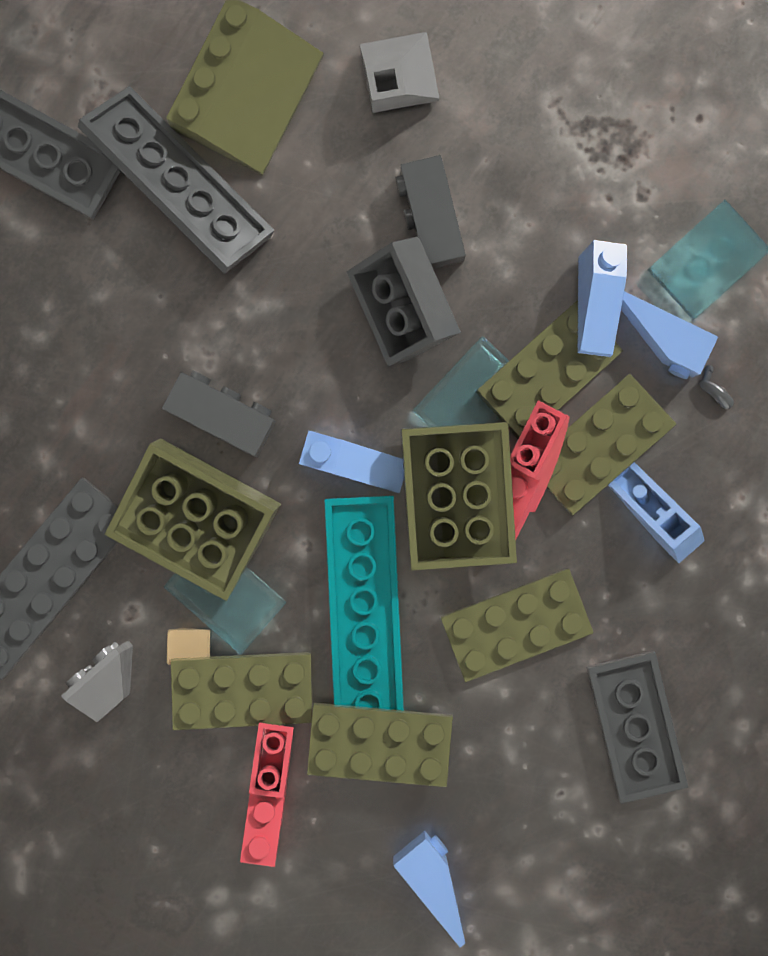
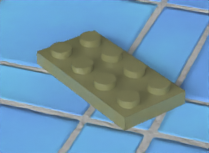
[476,300,623,439]
[547,374,676,516]
[440,568,594,682]
[171,652,312,730]
[307,703,453,787]

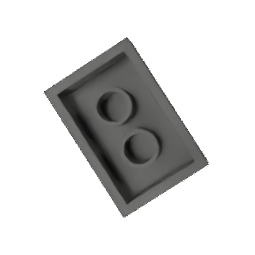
[346,236,461,366]

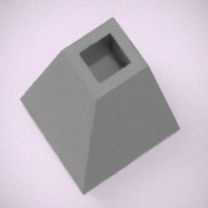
[360,32,439,113]
[61,641,133,722]

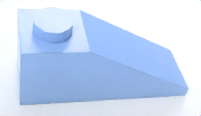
[578,240,627,357]
[621,291,718,379]
[299,430,404,493]
[608,462,705,563]
[393,831,465,947]

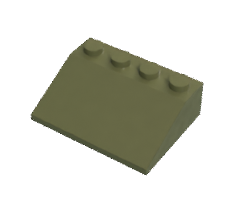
[166,0,324,175]
[401,422,517,570]
[104,439,281,601]

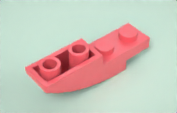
[510,401,570,540]
[240,722,294,867]

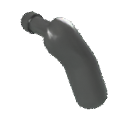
[699,365,734,410]

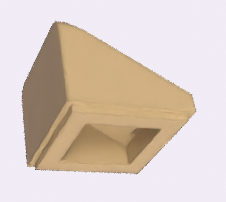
[167,628,210,665]

